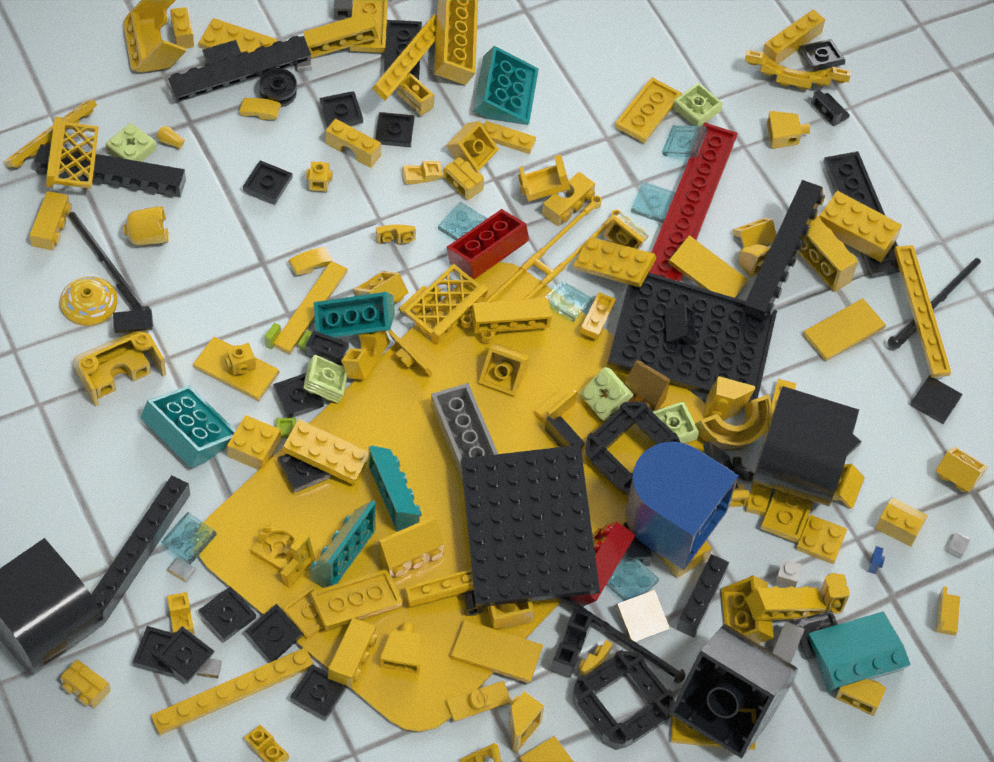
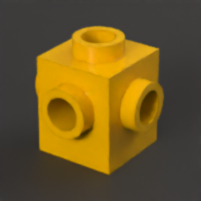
[306,161,333,191]
[225,343,256,375]

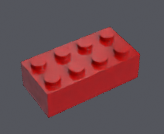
[446,209,529,279]
[569,521,635,607]

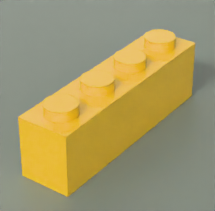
[763,9,826,64]
[304,11,379,58]
[471,297,552,333]
[745,586,827,620]

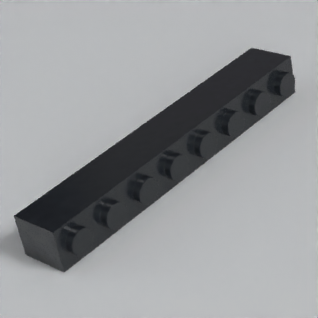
[168,36,311,103]
[35,144,186,198]
[744,180,825,320]
[91,475,190,623]

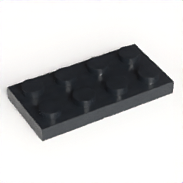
[384,20,422,80]

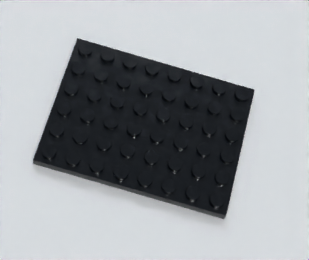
[607,273,777,403]
[461,445,600,608]

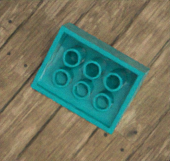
[473,46,539,125]
[140,385,236,468]
[309,500,376,588]
[808,611,911,693]

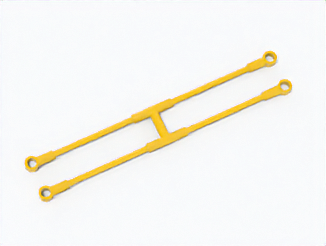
[461,195,622,343]

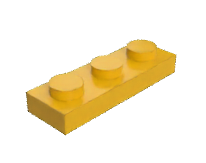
[483,121,536,154]
[579,292,616,340]

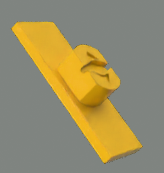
[388,330,432,377]
[446,680,511,722]

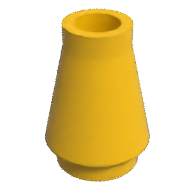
[156,125,185,149]

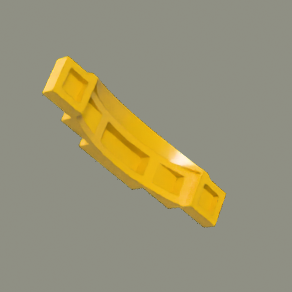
[744,50,851,90]

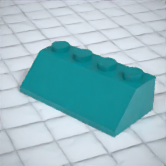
[313,292,395,338]
[368,445,422,532]

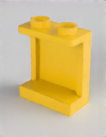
[517,154,571,202]

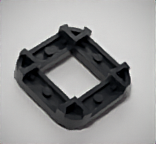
[585,401,680,495]
[572,649,674,750]

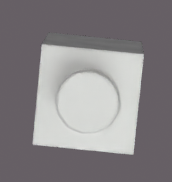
[774,559,802,588]

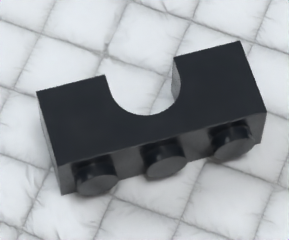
[551,608,594,678]

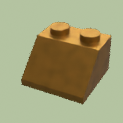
[624,360,670,411]

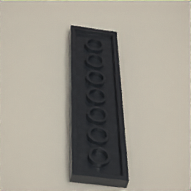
[823,151,900,278]

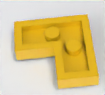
[281,533,315,587]

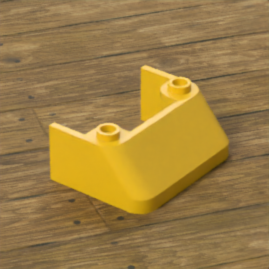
[123,0,186,73]
[73,331,166,406]

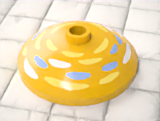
[60,276,118,326]

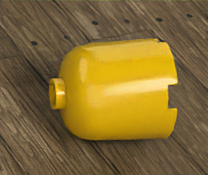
[123,206,169,246]

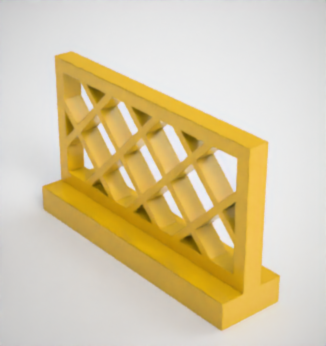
[46,116,99,189]
[403,264,489,345]

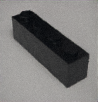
[676,554,730,638]

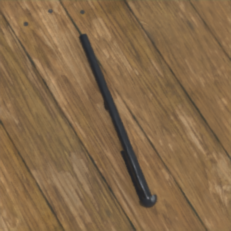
[68,212,150,310]
[888,258,981,349]
[556,597,686,683]

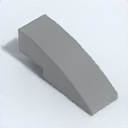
[773,621,805,663]

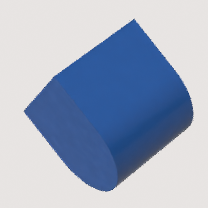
[626,442,739,570]

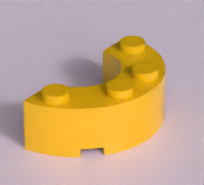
[695,394,772,450]

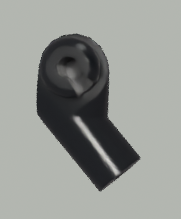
[732,457,754,482]

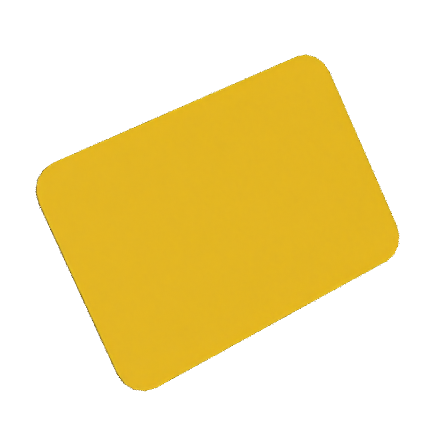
[196,262,706,732]

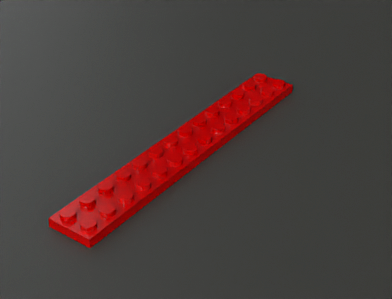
[649,122,738,282]

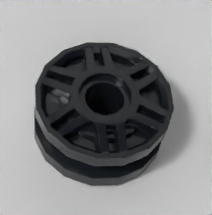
[259,68,297,108]

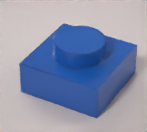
[868,546,885,574]

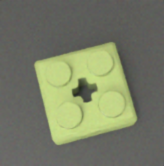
[673,83,723,128]
[105,123,157,162]
[304,355,347,403]
[579,367,633,421]
[652,402,699,443]

